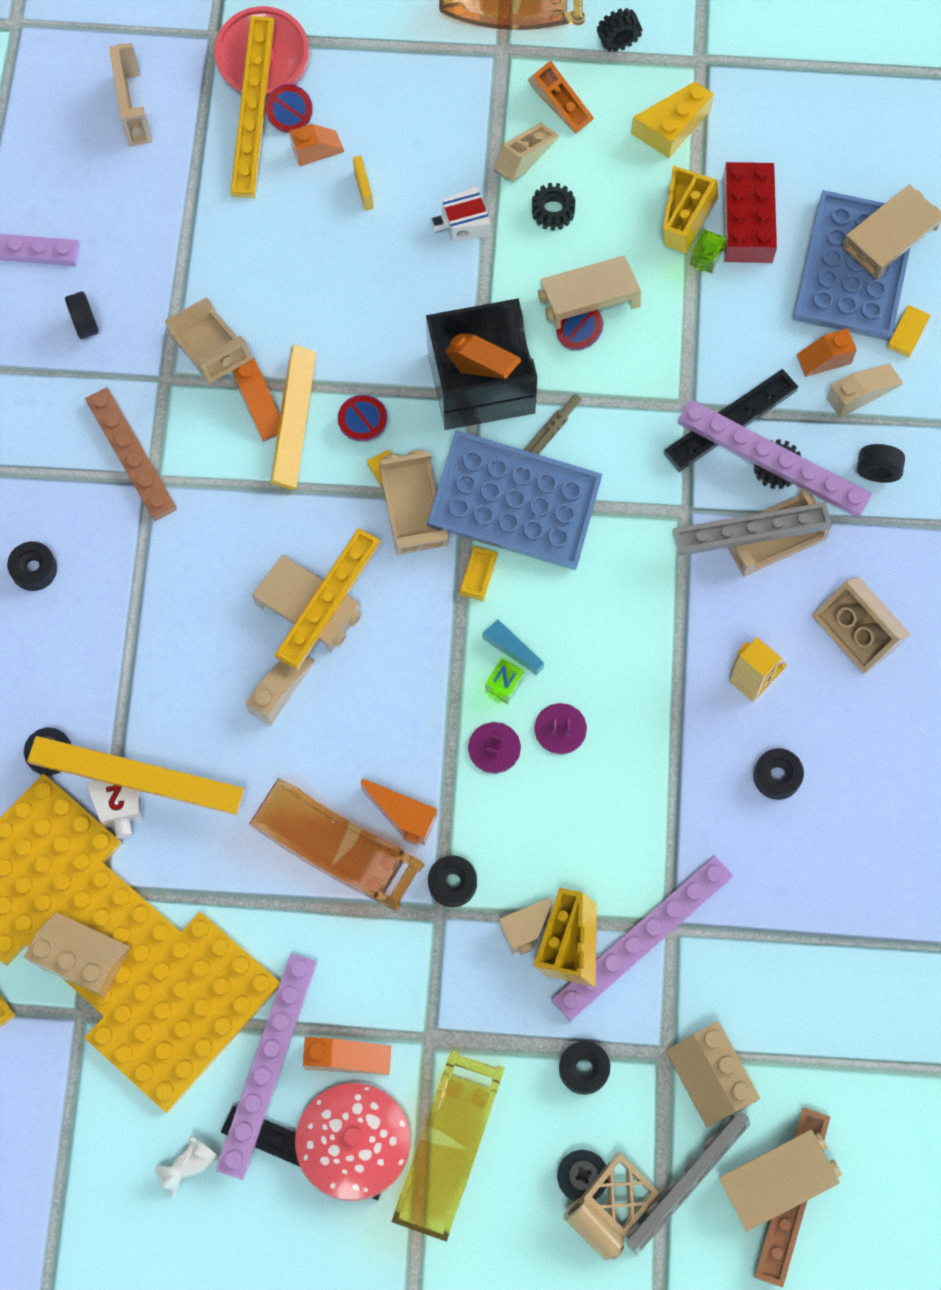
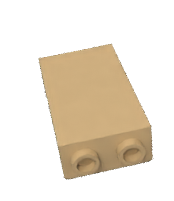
[109,43,152,146]
[842,184,941,280]
[537,255,641,330]
[165,297,252,384]
[379,450,448,555]
[728,488,829,577]
[252,554,361,652]
[719,1129,842,1232]

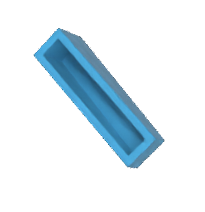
[482,619,544,675]

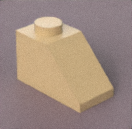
[499,897,552,955]

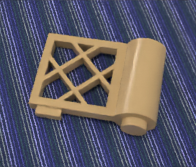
[563,1152,660,1260]

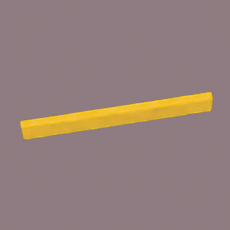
[230,16,275,198]
[27,736,245,816]

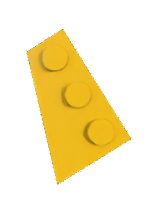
[631,81,714,158]
[663,165,718,254]
[729,637,787,702]
[533,888,597,987]

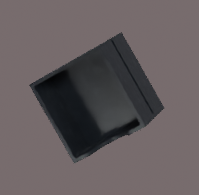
[426,298,538,430]

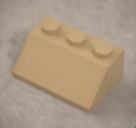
[812,576,911,674]
[24,912,131,998]
[666,1021,761,1128]

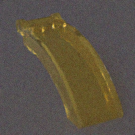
[391,1049,505,1242]

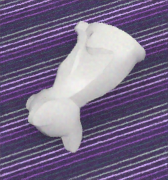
[154,1136,219,1198]

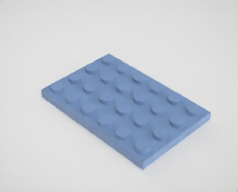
[793,190,910,341]
[427,430,603,570]

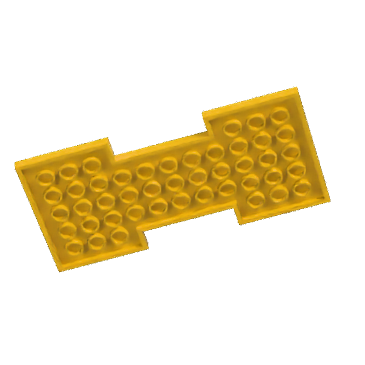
[0,774,280,1114]

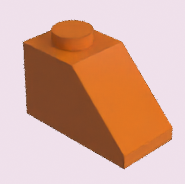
[289,124,344,167]
[796,328,857,377]

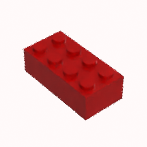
[722,162,777,263]

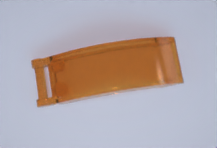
[439,0,585,30]
[249,778,425,912]

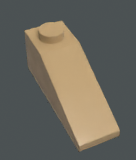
[493,123,559,181]
[826,363,904,418]
[246,656,315,726]

